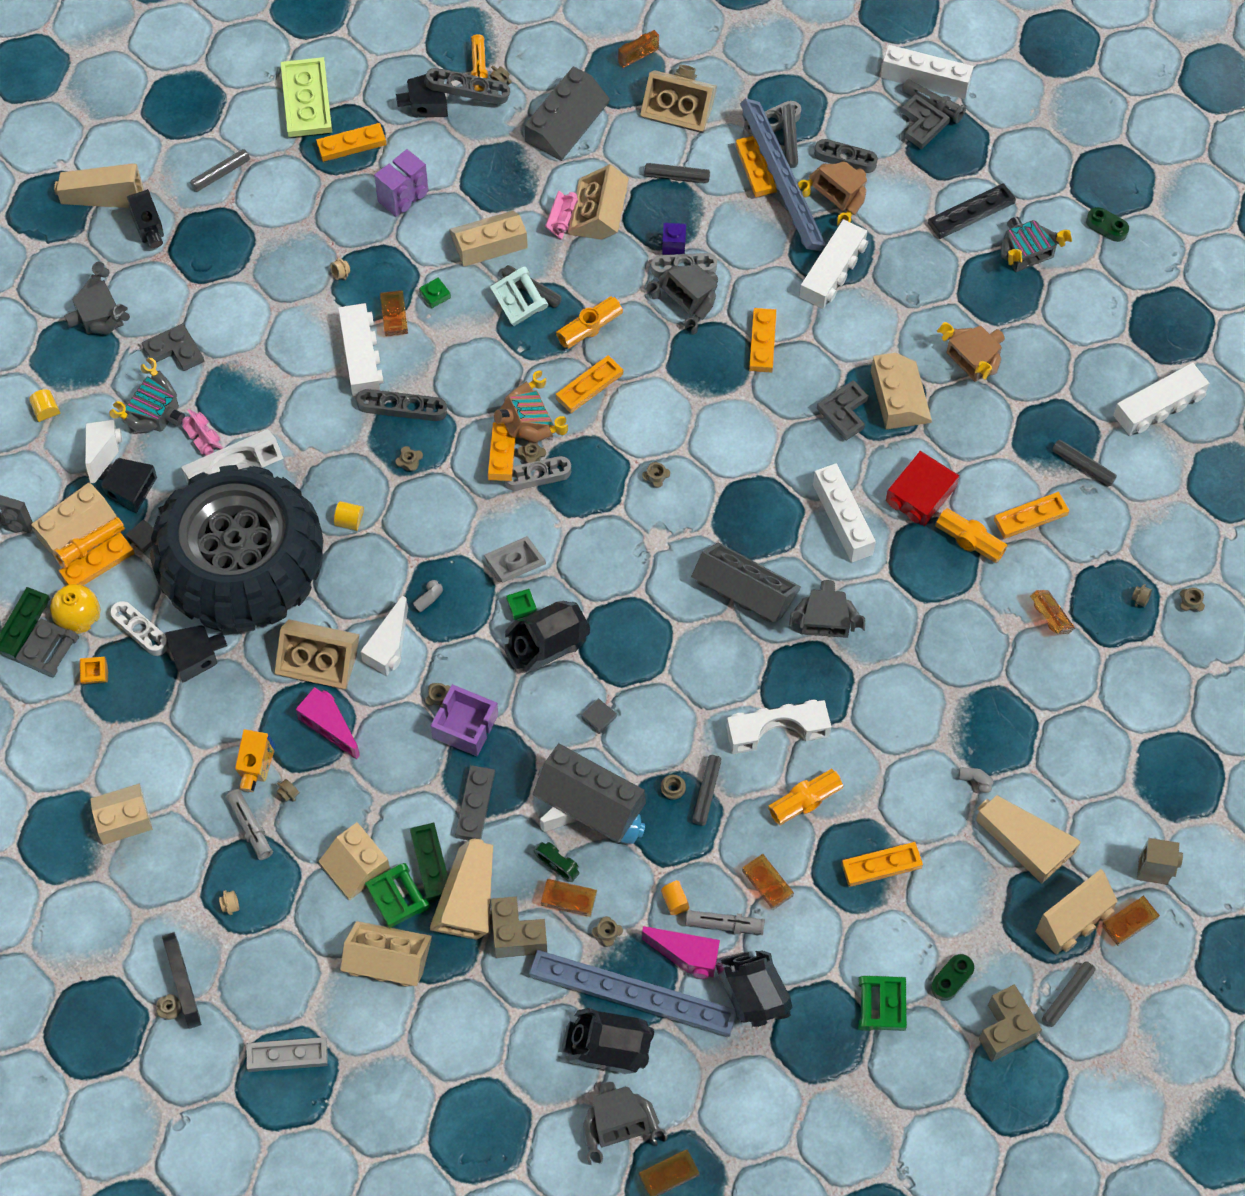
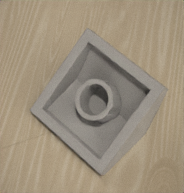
[484,536,546,583]

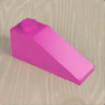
[296,687,360,759]
[642,926,720,979]

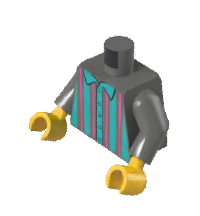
[1001,217,1072,272]
[109,358,185,432]

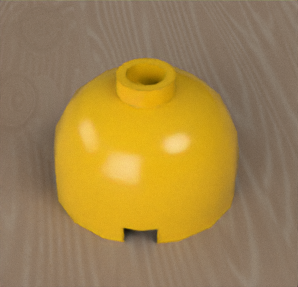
[50,584,101,634]

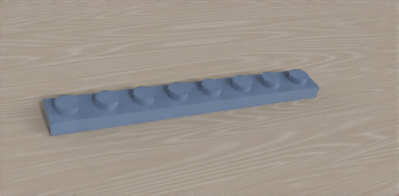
[740,98,826,251]
[529,950,736,1037]

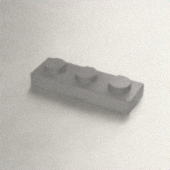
[247,1037,328,1072]

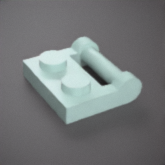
[490,267,548,326]

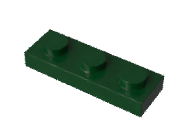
[0,587,50,660]
[410,822,448,901]

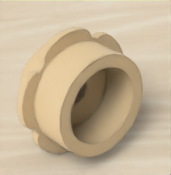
[330,258,350,280]
[219,890,239,915]

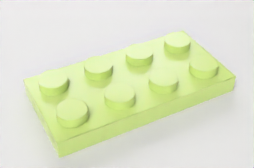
[281,57,332,137]

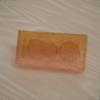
[618,30,659,68]
[380,290,408,336]
[1030,590,1075,634]
[742,854,794,910]
[541,879,597,917]
[1102,895,1160,946]
[639,1149,700,1196]

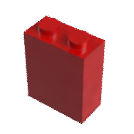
[886,450,959,527]

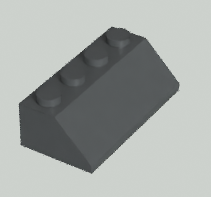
[524,66,610,161]
[691,542,801,622]
[533,743,646,843]

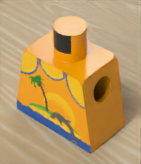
[235,729,276,792]

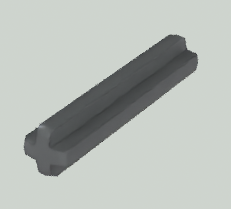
[782,105,798,168]
[190,149,250,191]
[644,163,710,183]
[502,265,561,307]
[1052,440,1117,486]
[693,755,722,826]
[1042,961,1096,1027]

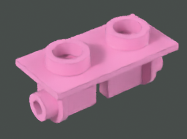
[545,191,578,240]
[182,409,223,456]

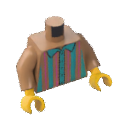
[494,370,568,443]

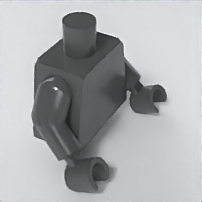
[64,261,130,335]
[646,264,718,335]
[789,580,865,638]
[583,1082,668,1165]

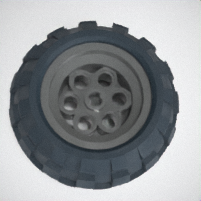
[150,465,324,632]

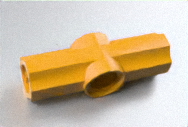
[556,296,623,349]
[935,508,1008,563]
[768,768,844,825]

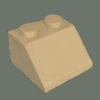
[91,783,153,845]
[318,822,390,901]

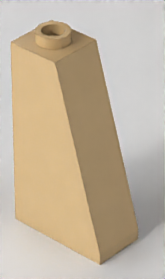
[54,163,144,208]
[976,795,1081,883]
[430,839,493,940]

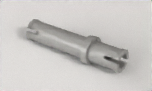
[226,789,273,860]
[686,909,765,935]

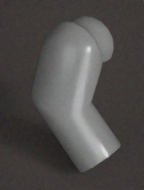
[413,580,443,612]
[959,767,994,793]

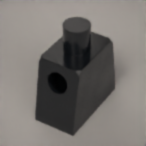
[396,74,448,118]
[127,189,164,248]
[98,458,157,514]
[165,625,227,683]

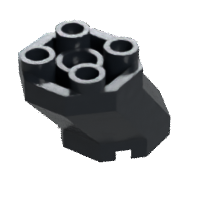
[505,601,590,672]
[716,950,793,1027]
[562,1008,654,1074]

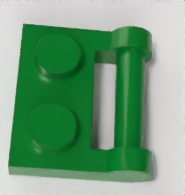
[365,863,430,929]
[858,976,907,1031]

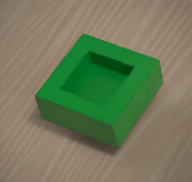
[419,277,451,308]
[506,589,537,620]

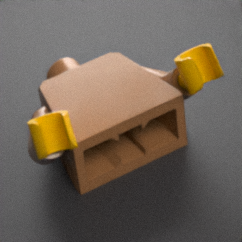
[798,162,867,226]
[937,322,1005,382]

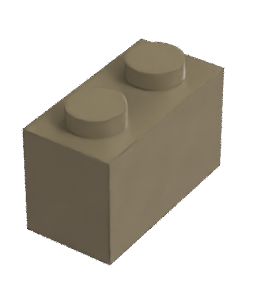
[1137,838,1183,885]

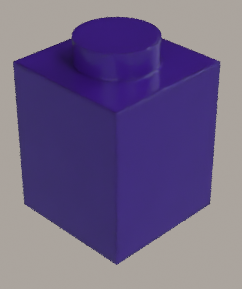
[662,223,686,255]

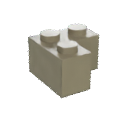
[491,896,547,958]
[979,984,1042,1062]

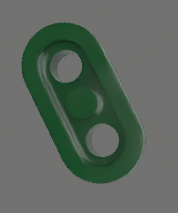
[1086,207,1129,242]
[534,842,580,882]
[931,954,975,1001]

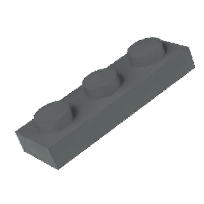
[455,765,495,840]

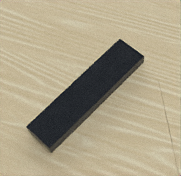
[928,183,1016,239]

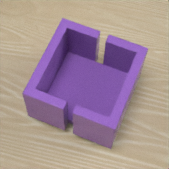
[374,149,429,217]
[430,684,499,756]

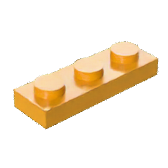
[316,123,387,162]
[735,136,777,197]
[749,308,777,373]
[556,355,624,413]
[488,422,516,481]
[994,492,1070,539]
[59,532,135,585]
[841,842,923,887]

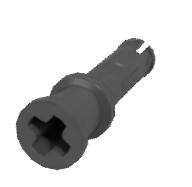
[902,79,966,124]

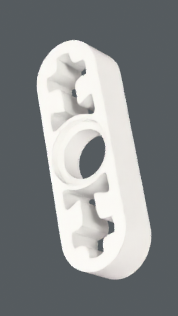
[111,601,168,656]

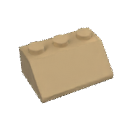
[640,70,717,131]
[567,164,629,240]
[449,211,528,267]
[871,353,932,430]
[31,482,117,564]
[275,619,360,689]
[1035,869,1117,955]
[341,921,432,986]

